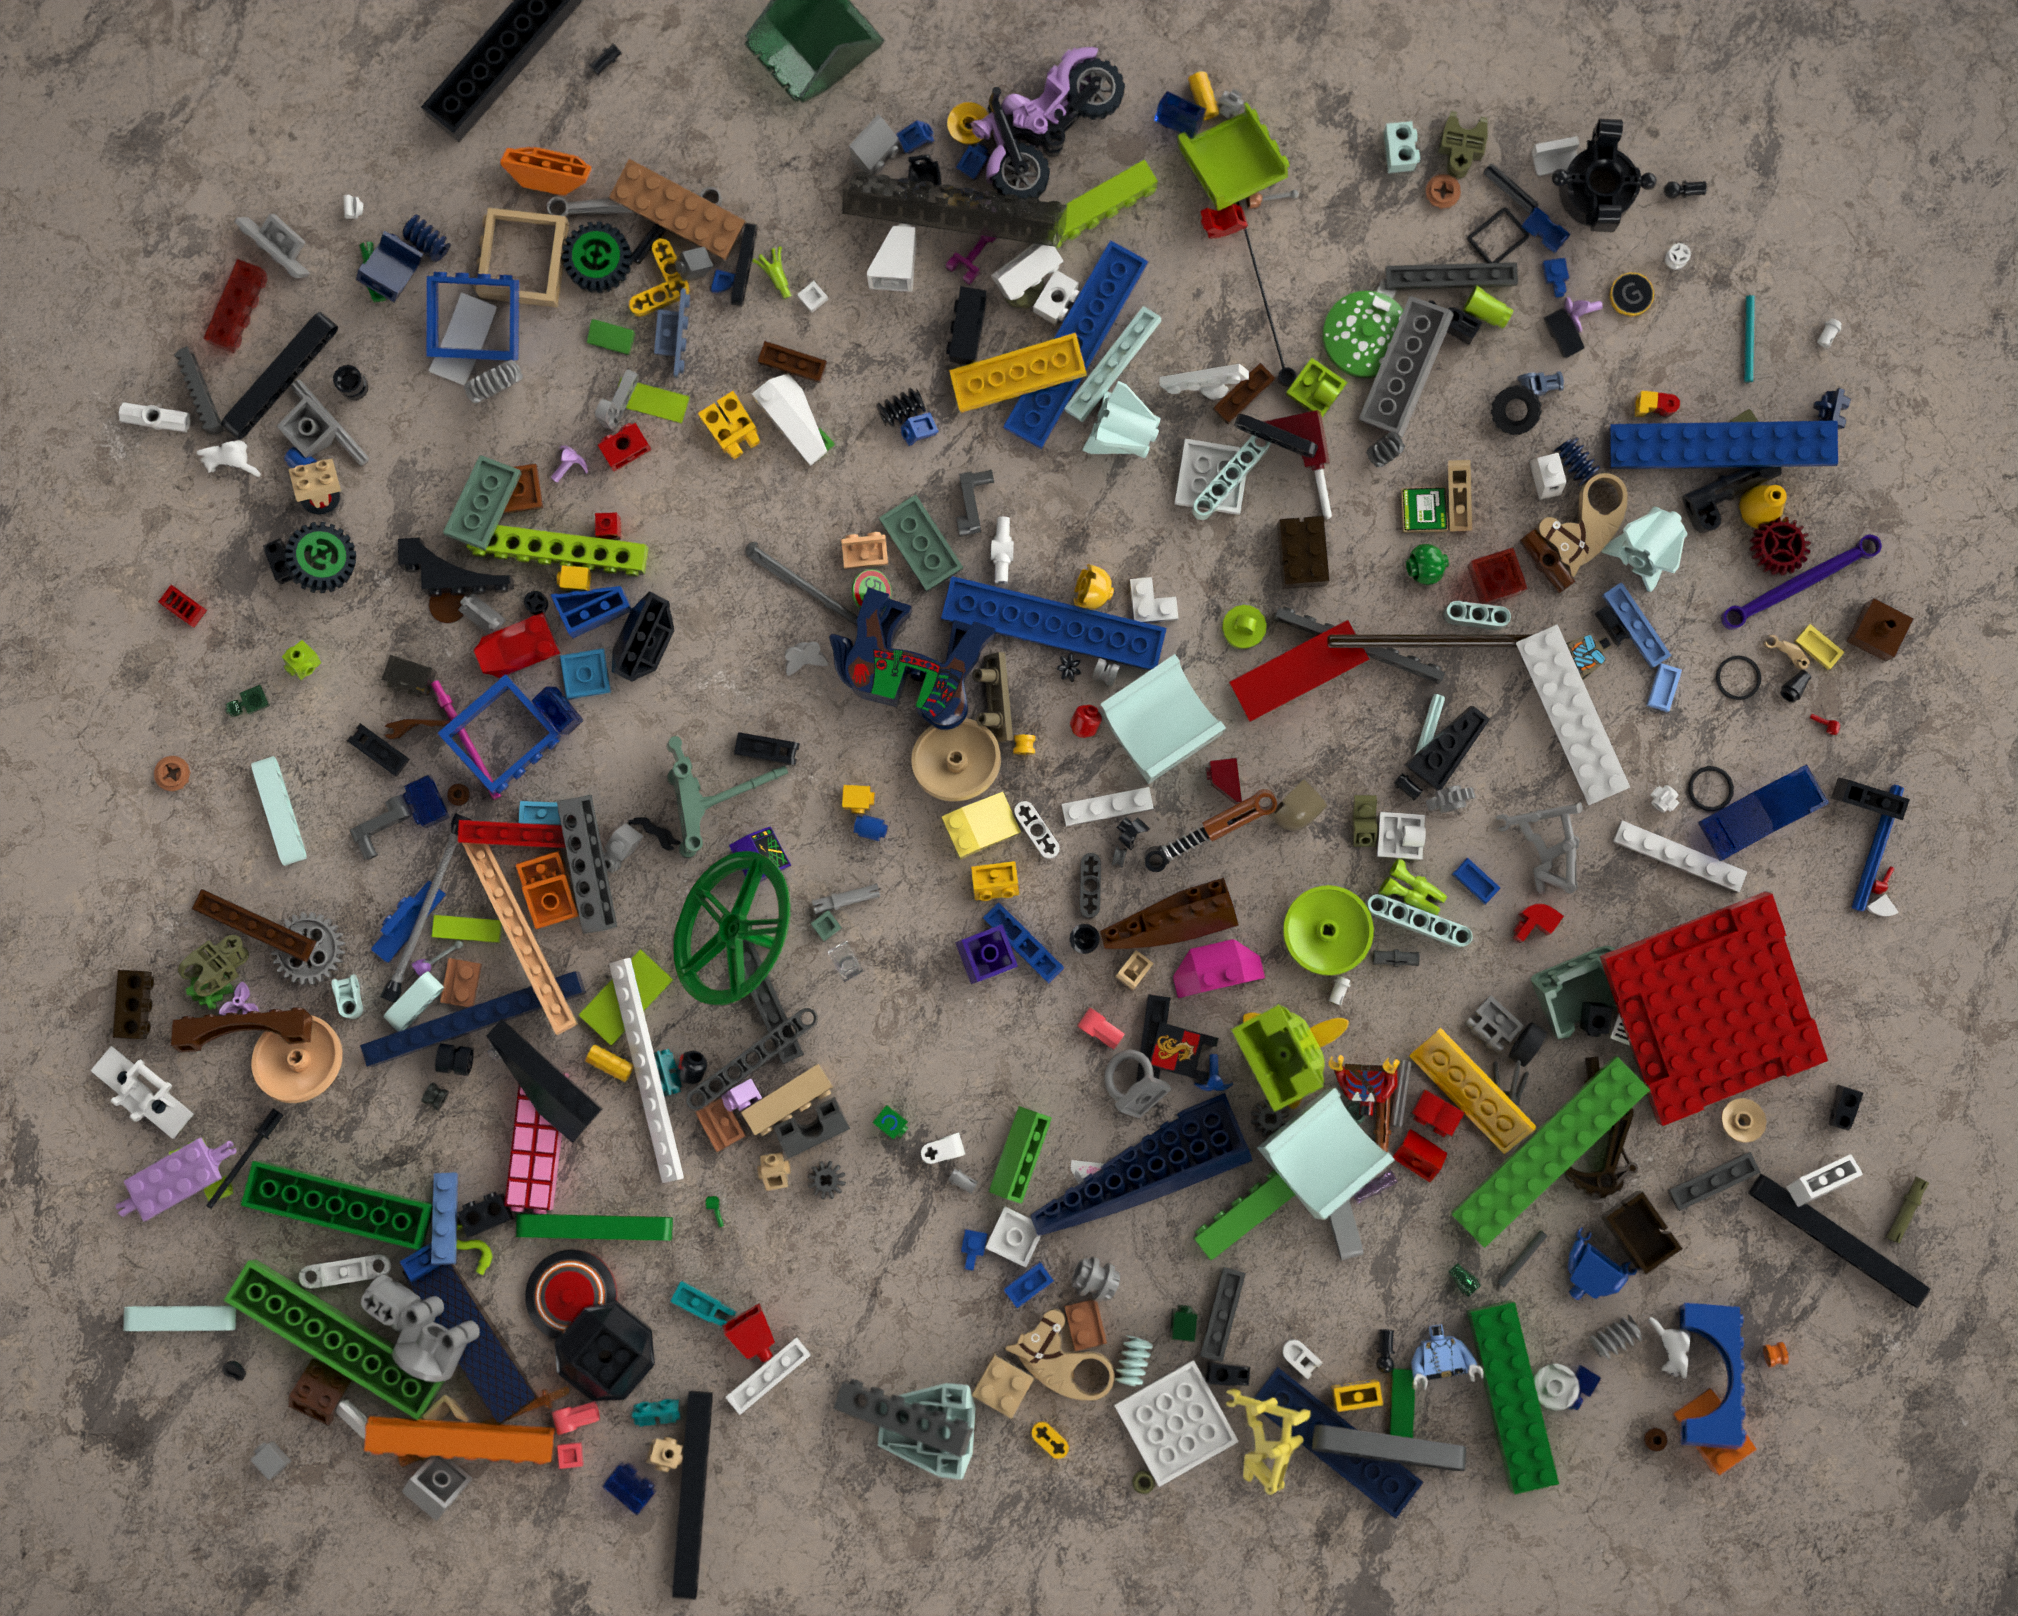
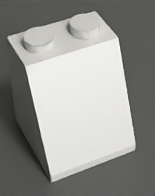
[867,224,916,292]

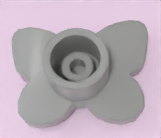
[784,642,828,676]

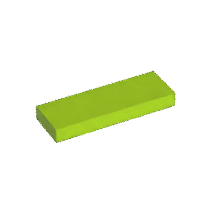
[432,915,502,943]

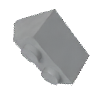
[849,114,899,177]
[402,1455,473,1521]

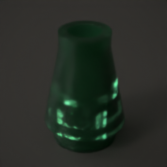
[1448,1263,1482,1297]

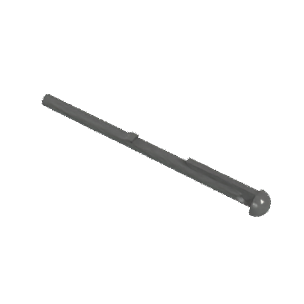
[745,542,858,626]

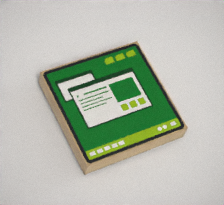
[1401,487,1448,533]

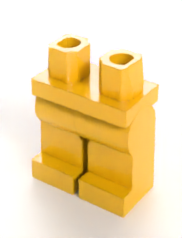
[698,391,760,460]

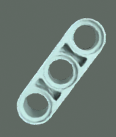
[1443,601,1511,630]
[383,971,444,1032]

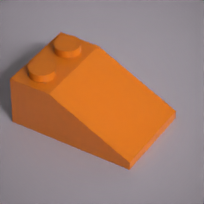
[1673,1388,1757,1475]

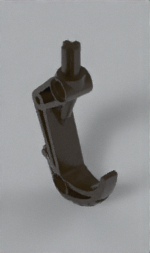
[1564,1056,1638,1199]

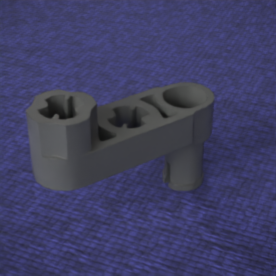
[956,469,994,536]
[350,794,413,861]

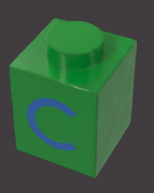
[872,1105,908,1140]

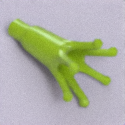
[752,246,792,299]

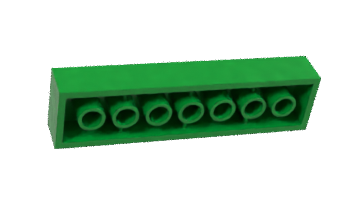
[240,1160,433,1250]
[1466,1300,1559,1495]

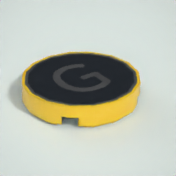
[1609,272,1654,317]

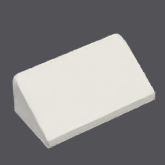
[335,1399,368,1440]

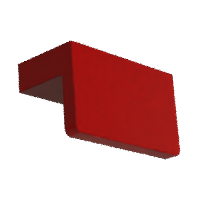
[1392,1129,1448,1183]

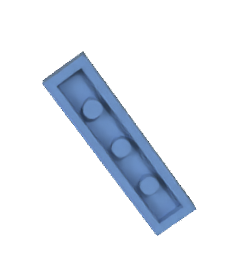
[1602,582,1672,669]
[431,1173,458,1265]

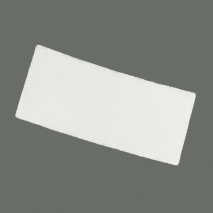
[429,293,497,385]

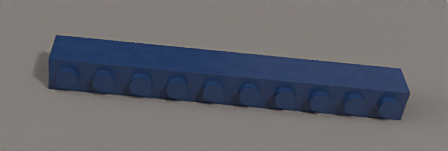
[360,971,586,1067]

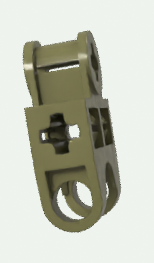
[1438,111,1488,179]
[178,935,249,997]

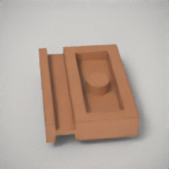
[440,958,482,1007]
[695,1098,746,1152]
[1064,1299,1107,1351]

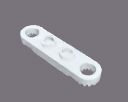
[299,1254,391,1289]

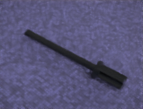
[206,1108,284,1209]

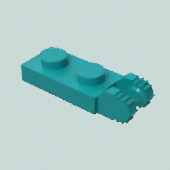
[670,1281,737,1327]

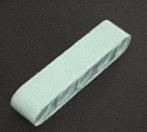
[1192,435,1271,520]
[251,756,307,866]
[1365,894,1473,948]
[123,1306,236,1331]

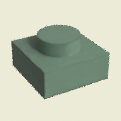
[811,910,842,942]

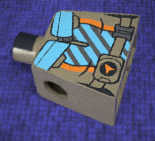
[1566,634,1611,680]

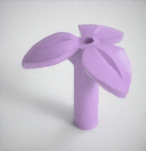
[1564,297,1602,332]
[551,445,588,482]
[219,982,259,1016]

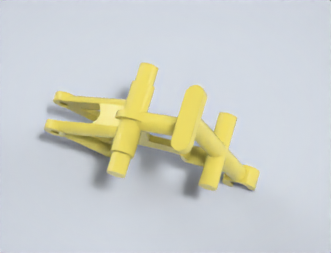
[1226,1388,1310,1495]

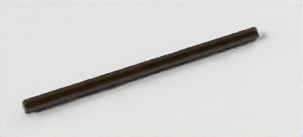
[1327,634,1534,648]

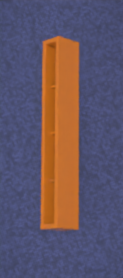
[364,1416,555,1464]

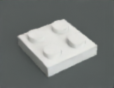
[985,1206,1041,1267]

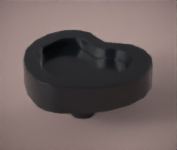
[222,1360,246,1381]

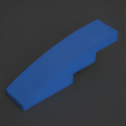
[983,902,1064,984]

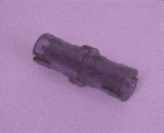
[1353,1170,1398,1204]

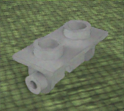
[458,593,506,634]

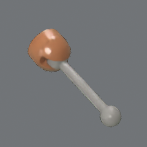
[1246,190,1299,209]

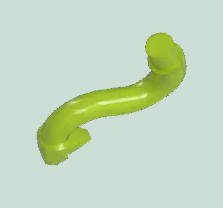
[456,1224,492,1275]

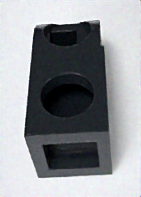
[263,538,294,585]
[1829,1085,1864,1131]
[1206,1361,1251,1386]

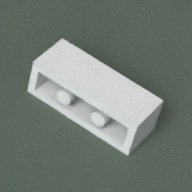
[991,237,1063,300]
[1787,1155,1863,1207]

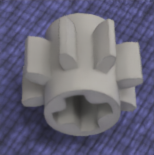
[1217,89,1244,118]

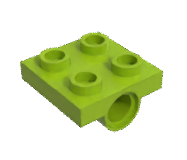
[1286,358,1348,418]

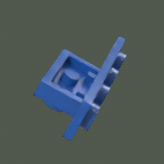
[371,881,446,963]

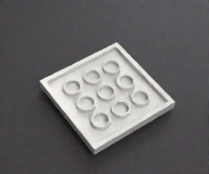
[1114,1360,1239,1487]

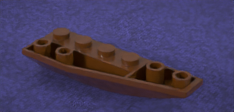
[1100,878,1239,949]

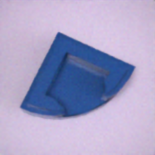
[711,269,735,293]

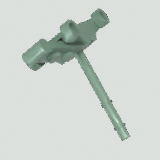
[666,736,788,858]

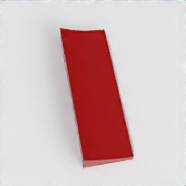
[1229,620,1370,722]

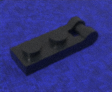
[347,723,410,777]
[734,732,800,766]

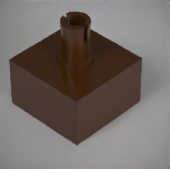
[1846,598,1914,662]

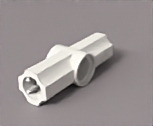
[119,402,191,433]

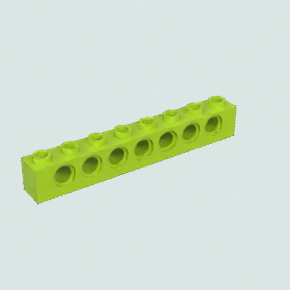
[466,525,649,577]

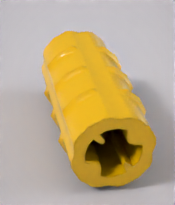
[1188,71,1219,120]
[585,1044,634,1082]

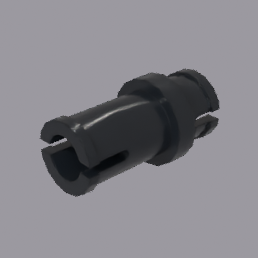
[589,43,622,76]

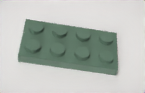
[443,455,522,551]
[879,494,964,593]

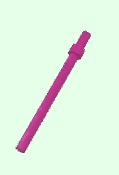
[431,680,501,800]

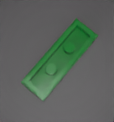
[1389,1368,1415,1438]

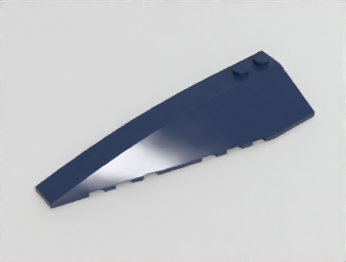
[1030,1093,1253,1236]

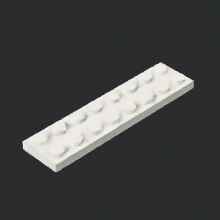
[1516,624,1630,805]

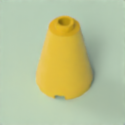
[1739,485,1787,529]

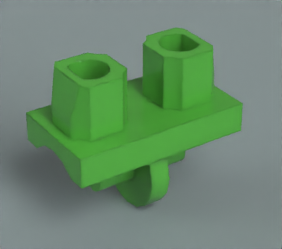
[186,973,234,1010]

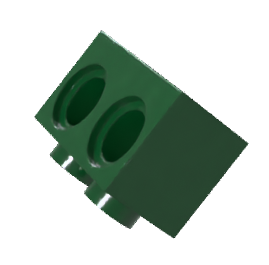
[1169,1305,1198,1342]

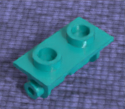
[654,1049,682,1097]
[632,1399,681,1427]

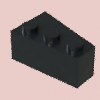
[946,286,987,365]

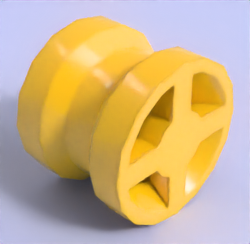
[1013,734,1036,755]

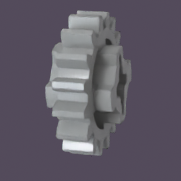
[1426,785,1476,813]

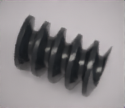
[876,388,926,427]

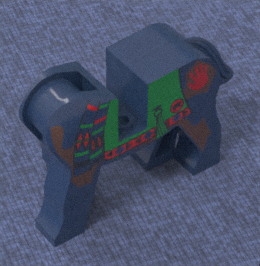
[829,587,996,730]

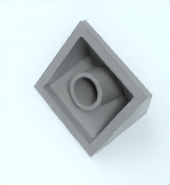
[277,395,338,458]

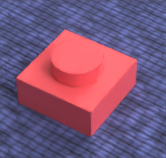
[557,1442,584,1469]

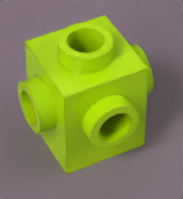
[281,640,321,680]

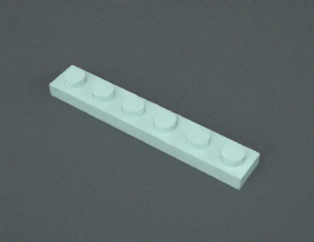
[1064,306,1162,422]

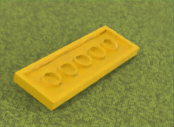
[949,333,1087,413]
[1409,1028,1537,1154]

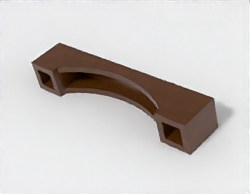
[171,1007,312,1053]

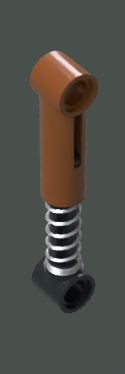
[1144,789,1277,872]

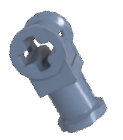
[1517,371,1564,396]

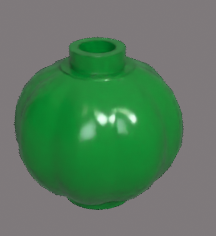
[1406,544,1449,585]

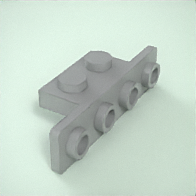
[234,214,310,278]

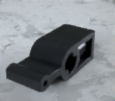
[1429,300,1483,345]

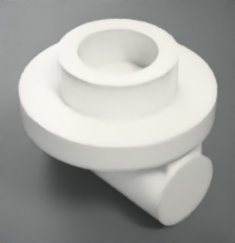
[343,195,363,219]

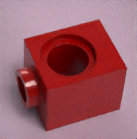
[595,512,621,540]

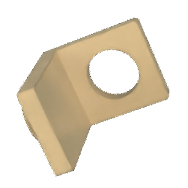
[422,1395,469,1422]

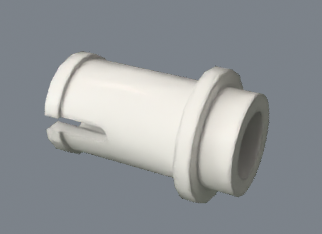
[1817,318,1842,348]
[1328,976,1351,1006]

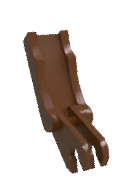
[384,718,451,739]

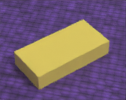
[1794,624,1844,670]

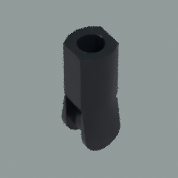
[1594,605,1630,646]

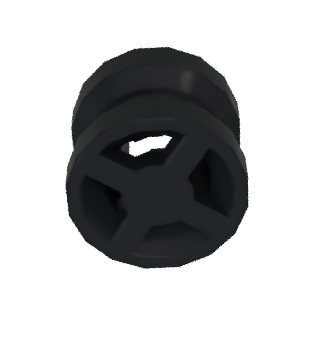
[524,591,549,615]

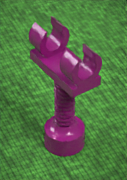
[945,225,998,285]

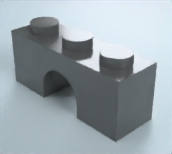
[774,1097,850,1158]

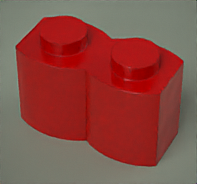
[1410,1090,1465,1138]

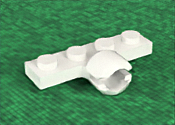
[1159,364,1249,400]

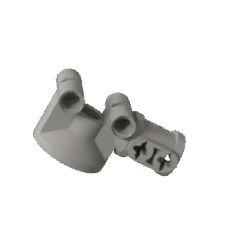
[361,1274,480,1382]

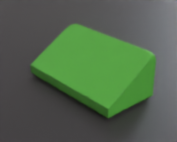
[587,319,635,355]

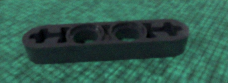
[731,223,758,307]
[1234,414,1318,458]

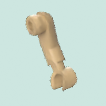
[1763,635,1810,670]

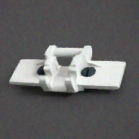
[91,1046,194,1139]

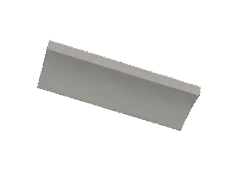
[1359,296,1454,438]

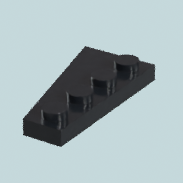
[1404,706,1490,791]

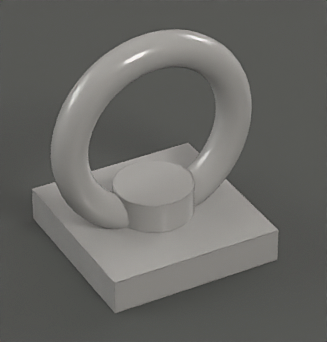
[1104,1050,1172,1118]

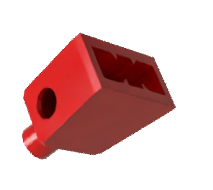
[722,1303,775,1363]

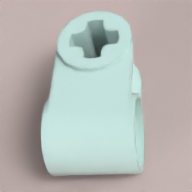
[332,974,363,1019]

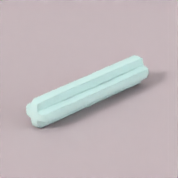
[1415,694,1445,755]

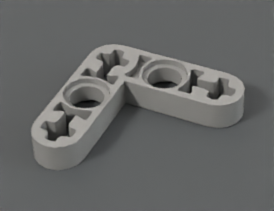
[595,370,639,431]

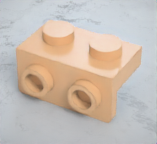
[841,532,888,569]

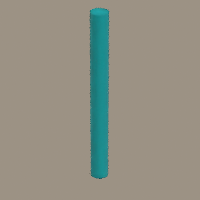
[1744,295,1755,383]

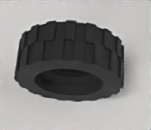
[1491,385,1542,435]

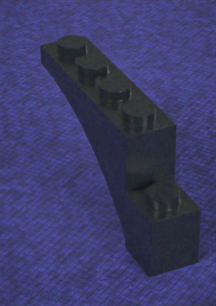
[398,537,514,597]

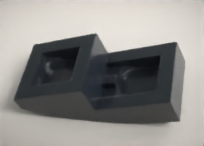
[1543,308,1585,358]

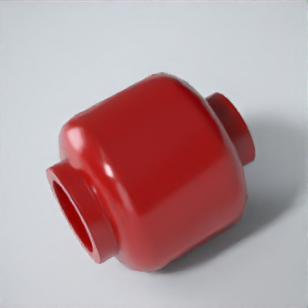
[1070,704,1102,738]

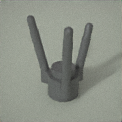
[1493,1060,1529,1106]

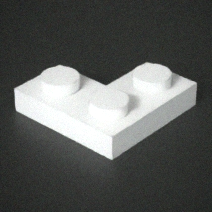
[1130,577,1178,623]

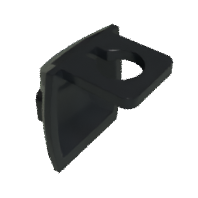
[908,154,942,202]

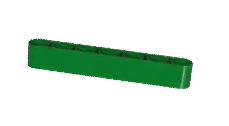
[516,1214,673,1241]

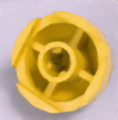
[1074,564,1114,610]

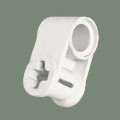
[921,1133,965,1164]

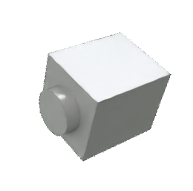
[251,1441,292,1480]

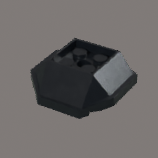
[554,1300,655,1401]

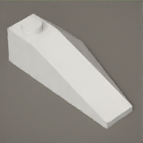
[752,373,827,466]

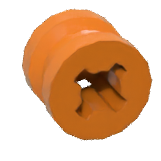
[1763,1342,1789,1368]

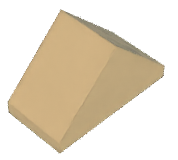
[1115,950,1154,991]

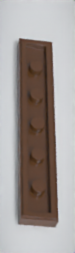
[192,889,317,962]

